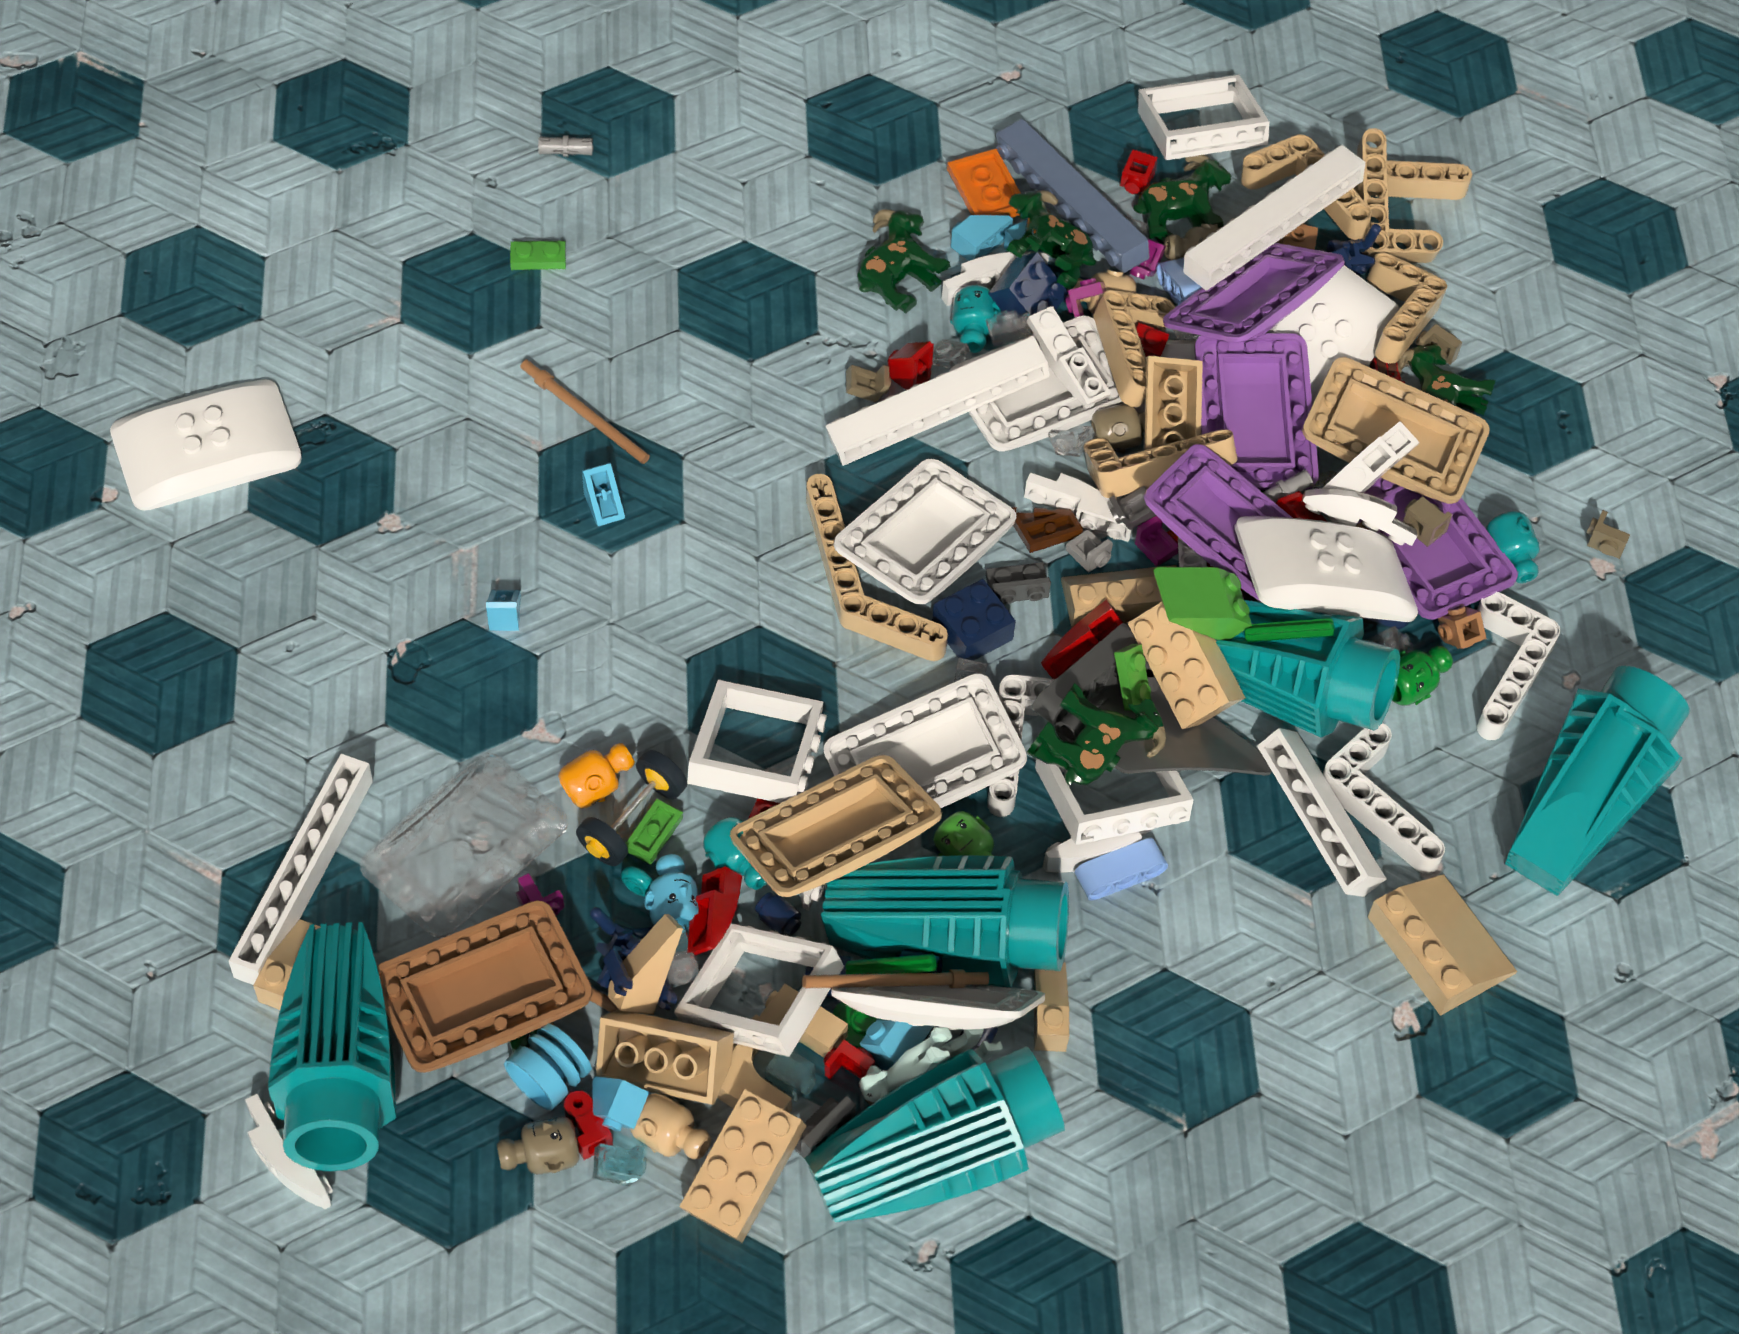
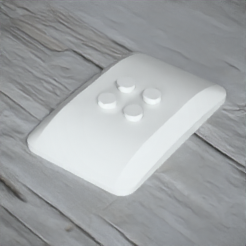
[1266,265,1399,404]
[949,316,1125,451]
[110,379,302,511]
[834,459,1016,604]
[1234,516,1418,622]
[823,673,1027,808]
[832,985,1045,1030]

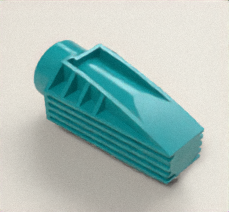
[1216,600,1400,738]
[1505,666,1690,896]
[821,856,1069,988]
[268,922,396,1171]
[805,1046,1065,1222]

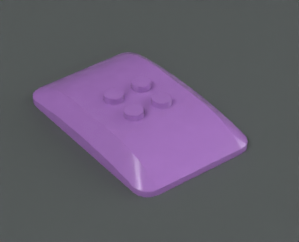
[1163,243,1345,342]
[1194,333,1319,490]
[1144,444,1292,602]
[1357,478,1518,620]

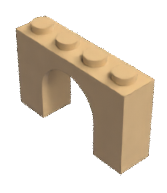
[717,984,848,1113]

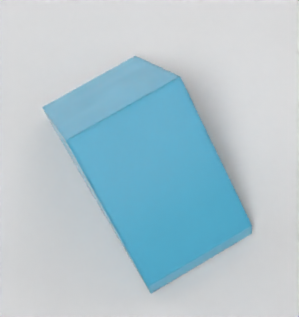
[582,462,625,526]
[486,590,521,631]

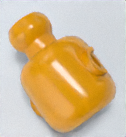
[558,743,635,809]

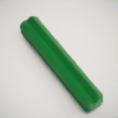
[1245,618,1335,642]
[845,954,937,974]

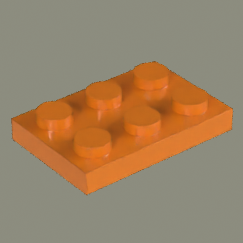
[947,149,1021,218]

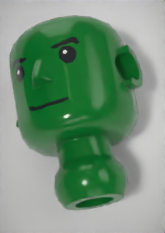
[1392,646,1453,706]

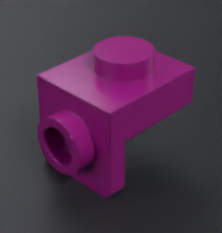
[1129,237,1166,279]
[1066,278,1106,317]
[1135,515,1179,567]
[516,873,564,916]

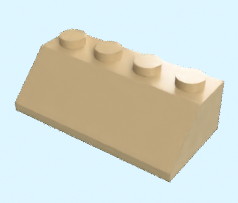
[1145,356,1203,450]
[1061,565,1177,628]
[596,1009,734,1105]

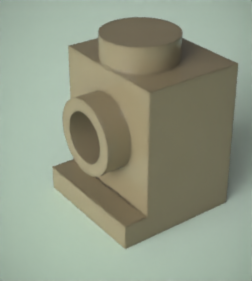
[1403,497,1453,547]

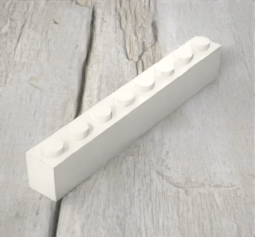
[1183,145,1366,291]
[825,336,1050,466]
[229,754,373,985]

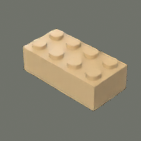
[1128,601,1245,729]
[679,1089,807,1243]

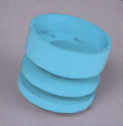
[504,1023,592,1111]

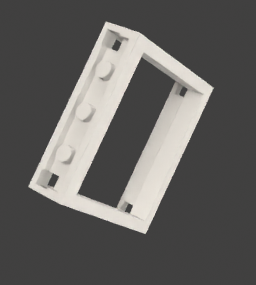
[1138,75,1269,160]
[687,680,827,803]
[1035,758,1193,845]
[674,923,844,1057]

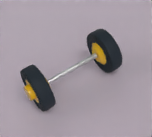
[576,750,687,866]

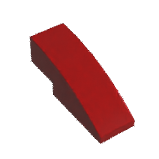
[1041,599,1124,679]
[687,866,742,957]

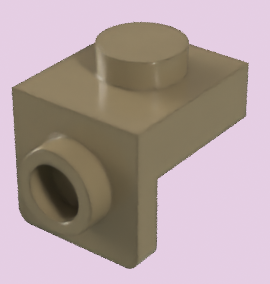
[1415,324,1462,365]
[846,365,891,403]
[1586,510,1630,559]

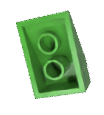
[1153,567,1252,641]

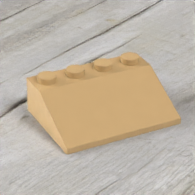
[1368,874,1517,1016]

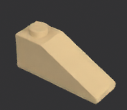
[608,914,683,1015]
[253,919,320,1010]
[1034,963,1069,1052]

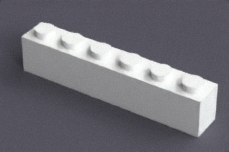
[1257,728,1386,897]

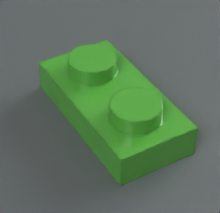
[510,241,566,270]
[1114,644,1151,710]
[626,799,683,865]

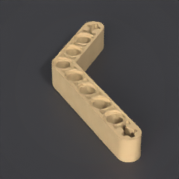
[1353,160,1472,200]
[806,474,948,661]

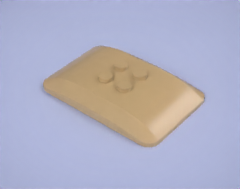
[1302,357,1490,504]
[730,755,942,897]

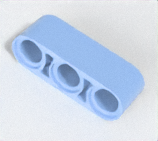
[1157,258,1202,305]
[1074,838,1168,901]

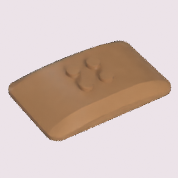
[377,901,592,1073]

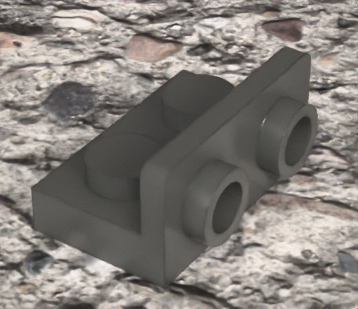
[985,563,1051,605]
[794,1096,856,1159]

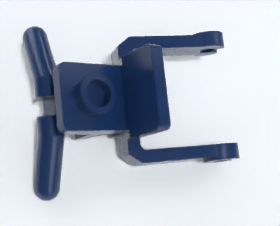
[1326,224,1381,275]
[590,907,677,1010]

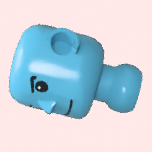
[644,854,699,932]

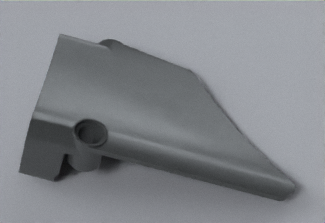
[1032,623,1272,776]

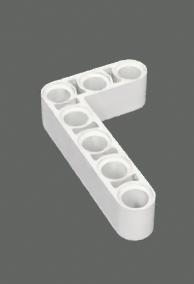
[1477,592,1560,740]
[987,675,1056,817]
[1323,723,1445,874]

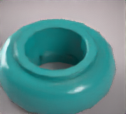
[621,866,653,897]

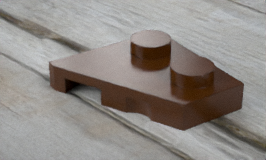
[1011,507,1083,553]

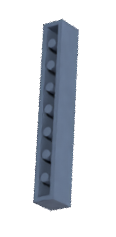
[996,119,1149,274]

